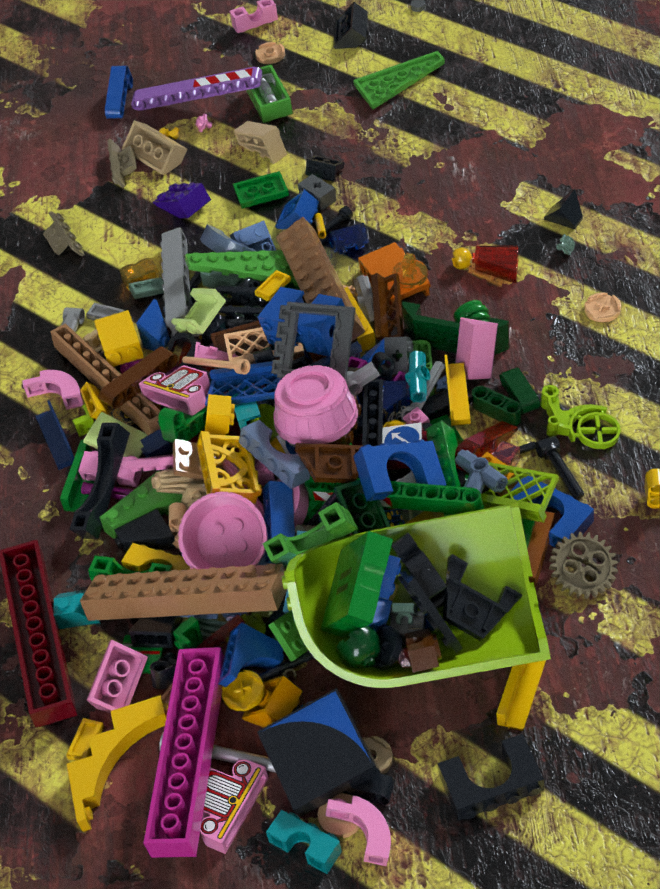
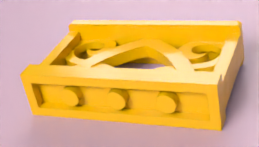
[197,431,262,504]

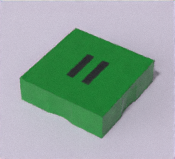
[320,531,393,638]

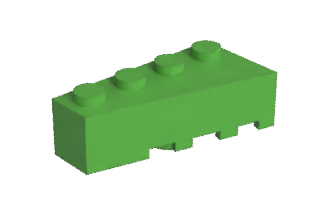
[100,470,183,539]

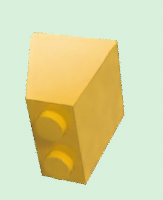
[94,310,144,367]

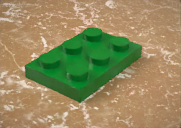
[233,171,289,209]

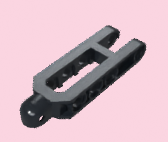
[189,286,305,319]

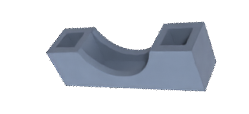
[238,420,310,489]

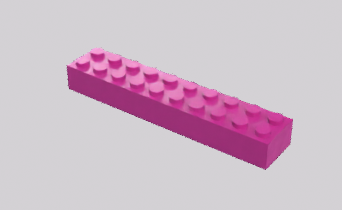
[143,647,224,858]

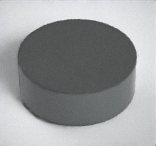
[411,0,426,12]

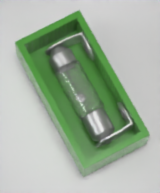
[246,65,293,123]

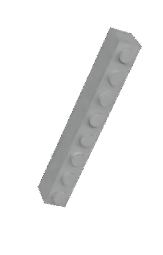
[160,227,191,334]

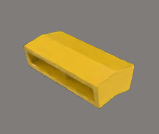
[80,382,112,419]

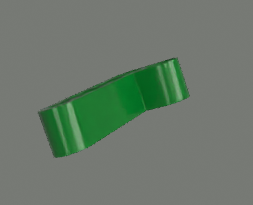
[158,397,207,443]

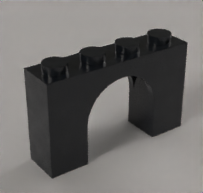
[438,734,544,821]

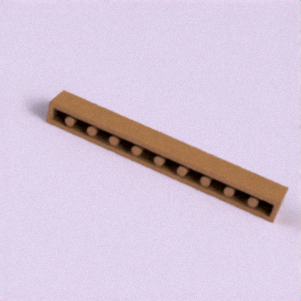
[50,323,160,435]

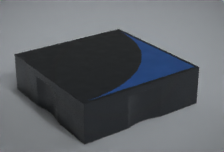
[257,688,381,817]

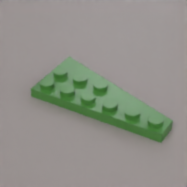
[353,51,445,110]
[185,250,299,287]

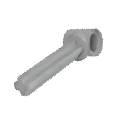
[401,361,445,422]

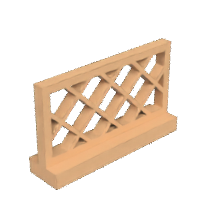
[224,327,304,364]

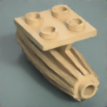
[151,468,206,510]

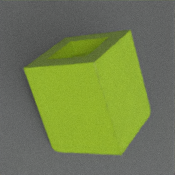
[72,404,94,437]

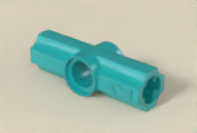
[405,351,431,403]

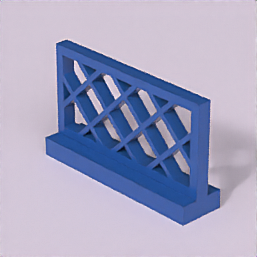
[205,361,282,407]

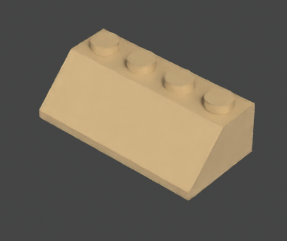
[122,120,187,175]

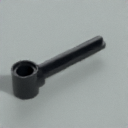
[535,436,584,500]

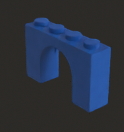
[353,439,446,501]
[509,476,594,548]

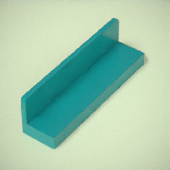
[228,386,261,430]

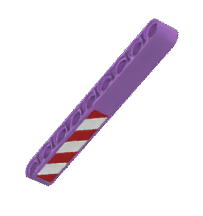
[131,67,262,111]

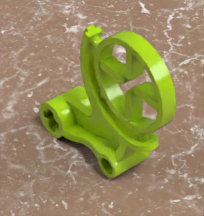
[540,385,621,449]

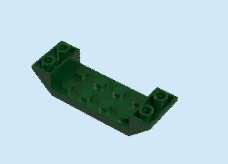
[402,301,510,355]

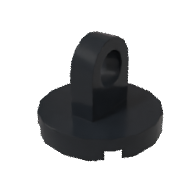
[372,625,408,669]

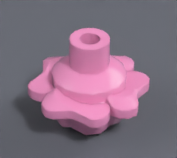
[195,114,212,132]

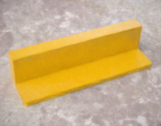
[444,355,471,426]
[496,660,546,731]

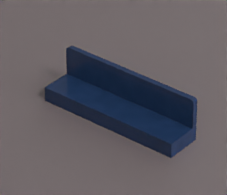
[36,400,74,470]

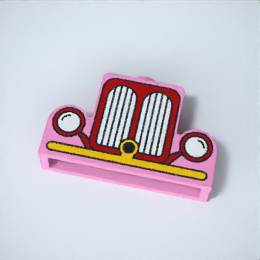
[139,365,210,416]
[200,759,268,854]

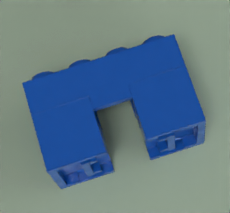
[258,287,345,357]

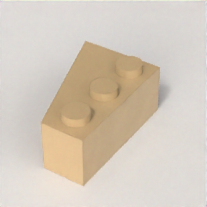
[234,121,287,164]

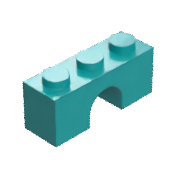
[266,810,342,874]

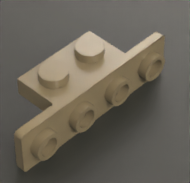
[107,139,137,188]
[43,211,85,257]

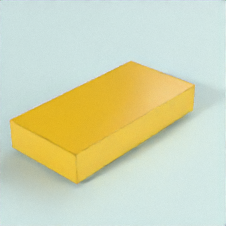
[255,270,291,301]
[66,718,104,761]

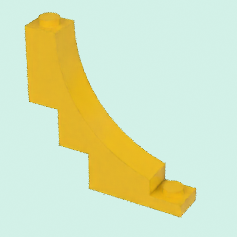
[67,695,169,832]

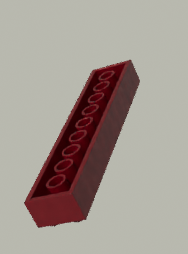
[0,539,78,728]

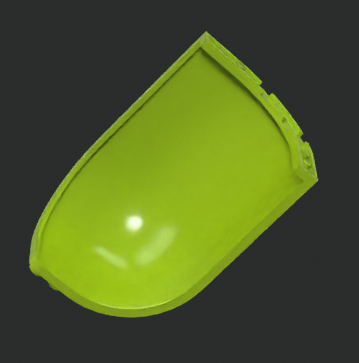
[282,503,551,688]

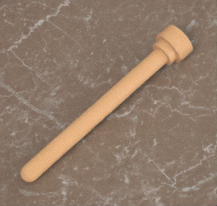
[182,356,251,375]

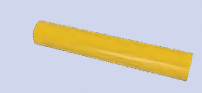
[314,213,326,239]

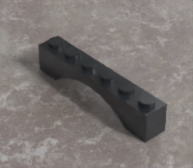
[69,423,130,539]

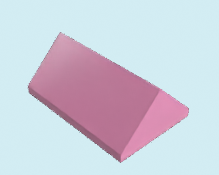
[455,317,498,380]
[87,640,148,713]

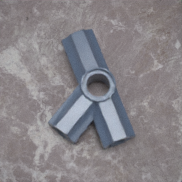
[455,449,508,493]

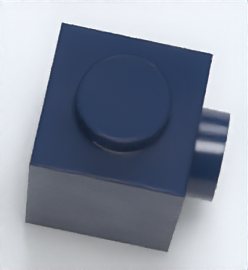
[140,429,173,458]

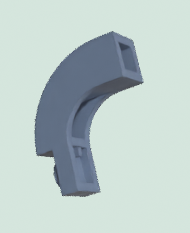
[200,224,256,253]

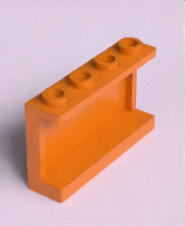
[358,242,431,309]

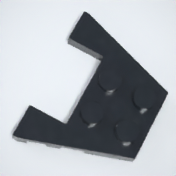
[443,554,522,641]

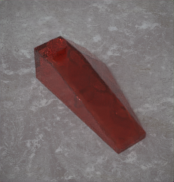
[455,421,518,472]

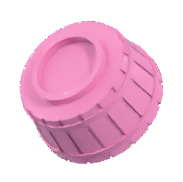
[274,365,358,445]
[178,492,267,569]

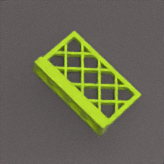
[481,462,559,523]

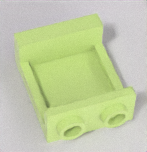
[171,288,226,334]

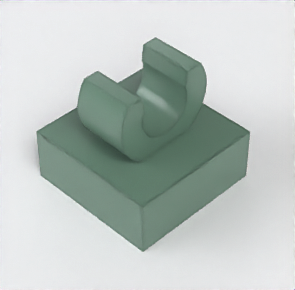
[392,603,418,625]

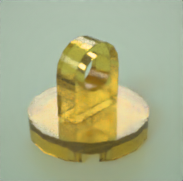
[392,253,428,288]

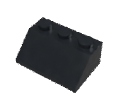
[333,2,368,49]

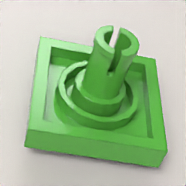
[268,610,308,662]

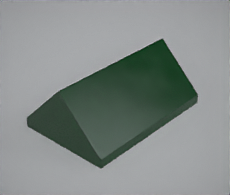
[333,480,391,535]

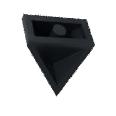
[544,189,583,229]

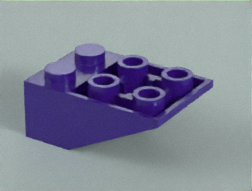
[153,182,211,218]

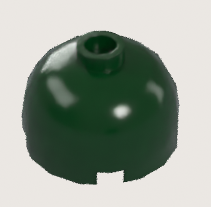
[336,626,381,668]

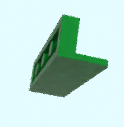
[60,440,95,512]

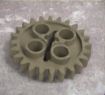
[549,532,618,599]

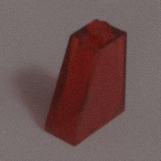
[472,246,519,283]

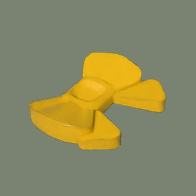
[159,127,180,140]

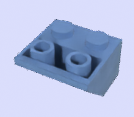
[230,221,276,251]

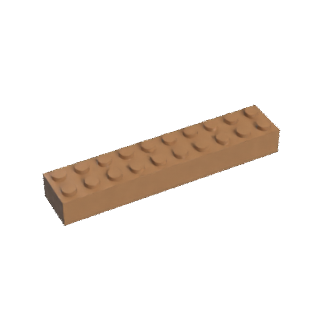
[276,217,365,342]
[80,563,287,621]

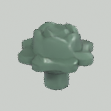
[556,234,575,255]

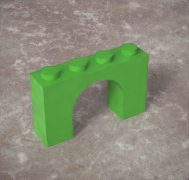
[262,502,358,569]

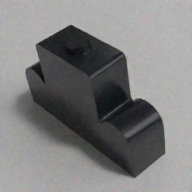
[391,532,447,614]

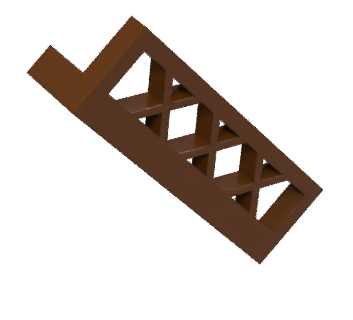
[371,273,404,341]

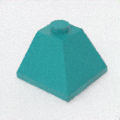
[54,590,100,629]

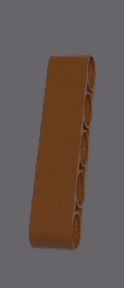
[99,347,178,409]

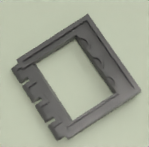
[271,302,356,381]

